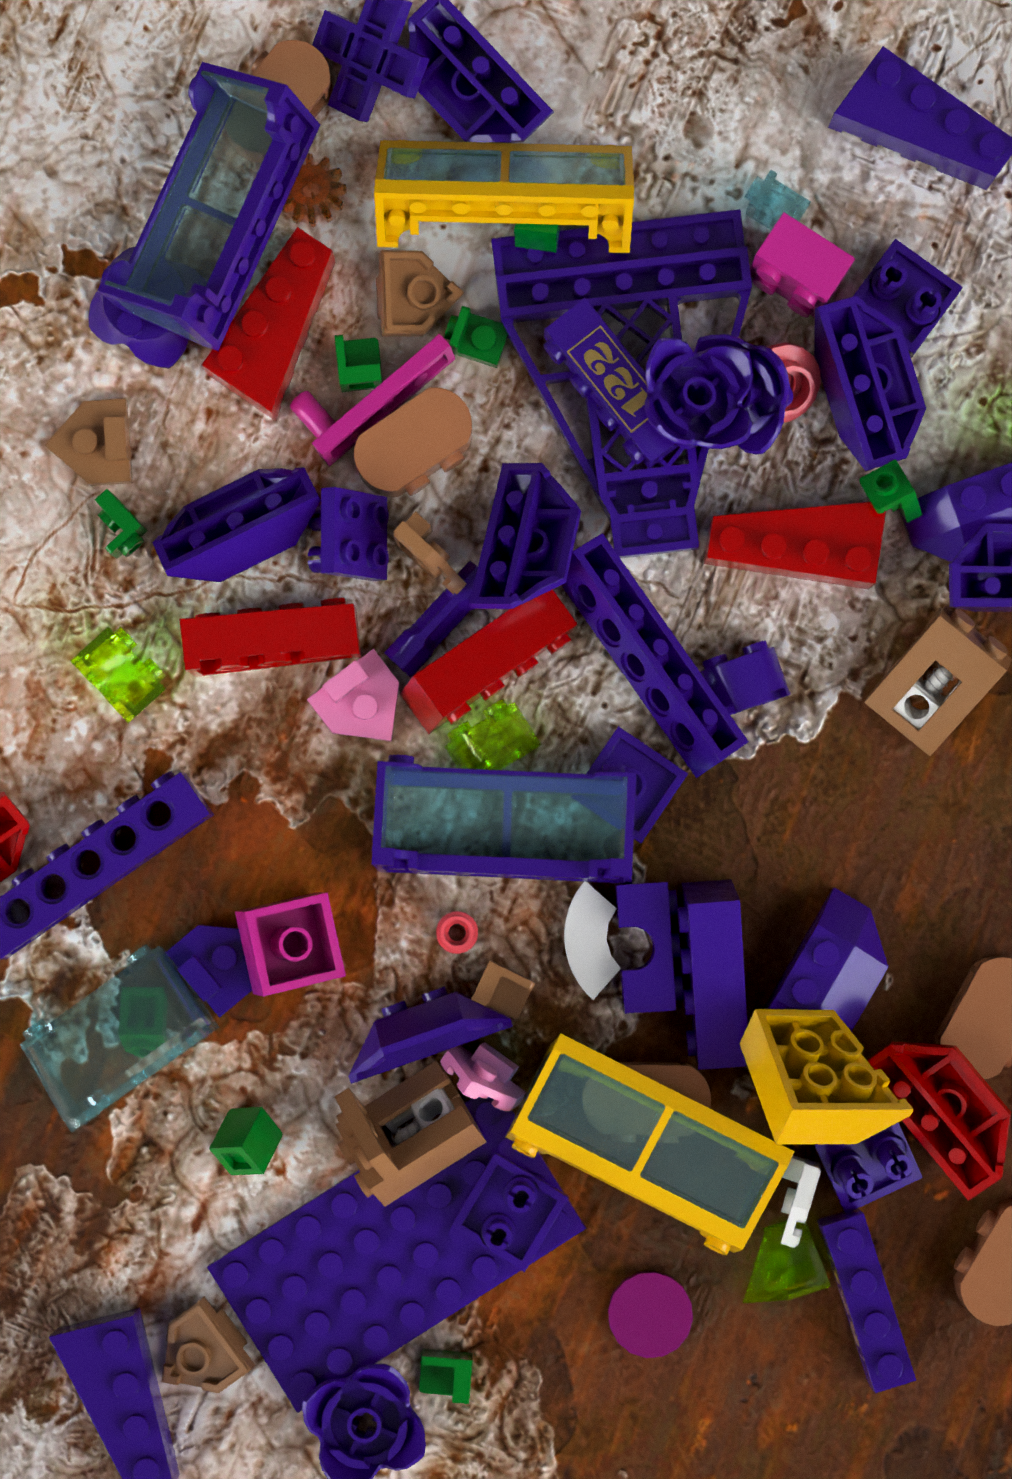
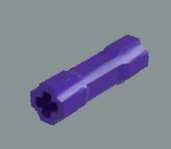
[384,561,478,678]

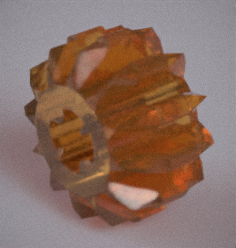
[282,153,347,227]

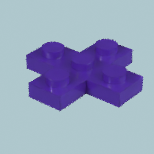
[312,0,430,122]

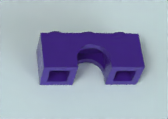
[615,882,683,1014]

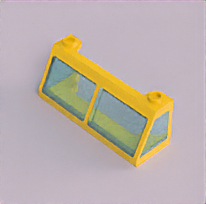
[374,140,634,253]
[505,1034,795,1256]

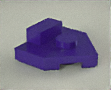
[165,925,252,1018]

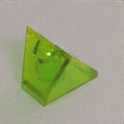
[743,1220,830,1303]

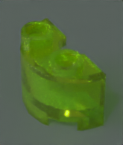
[70,626,166,723]
[445,698,542,770]

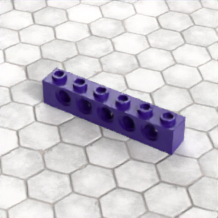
[561,533,749,778]
[0,771,214,960]

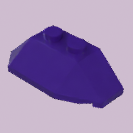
[408,0,554,143]
[814,296,926,471]
[469,463,581,609]
[899,463,1012,562]
[152,467,321,582]
[949,523,1012,612]
[763,887,888,1032]
[348,986,513,1084]

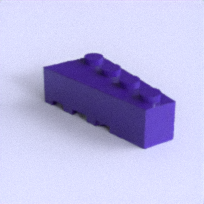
[828,46,1012,190]
[678,879,747,1070]
[49,1307,180,1479]

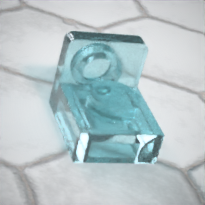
[744,170,811,230]

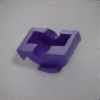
[700,640,791,715]

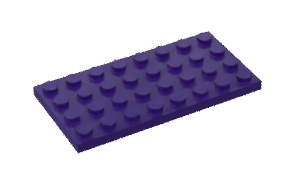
[207,1097,586,1413]

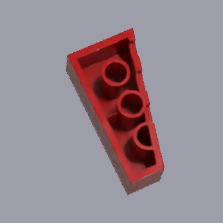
[202,227,336,421]
[703,502,886,590]
[400,589,577,734]
[179,598,362,677]

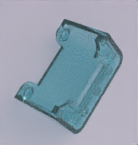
[20,944,220,1133]

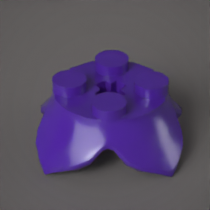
[88,247,207,369]
[688,334,793,455]
[645,338,753,449]
[302,1364,426,1479]

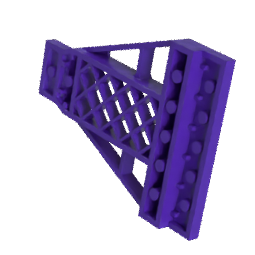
[491,209,752,558]

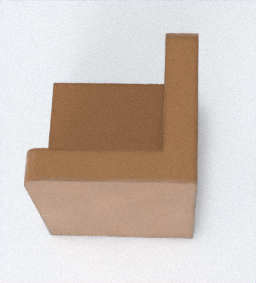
[471,960,536,1019]

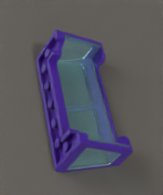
[97,62,320,351]
[371,755,637,884]

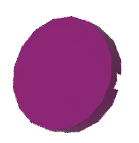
[608,1271,693,1358]

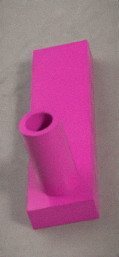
[290,334,455,467]

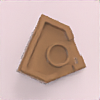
[376,250,464,337]
[45,398,133,486]
[393,511,467,594]
[161,1296,255,1393]

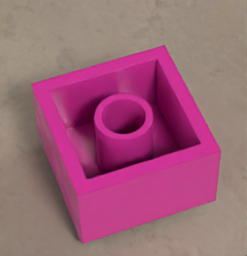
[750,212,855,318]
[235,892,346,997]

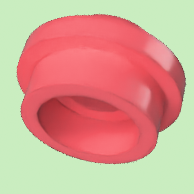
[436,911,478,954]

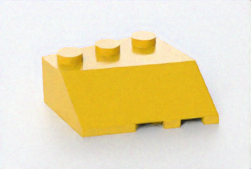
[739,1009,914,1144]

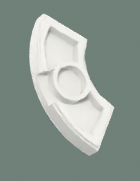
[564,881,621,1000]

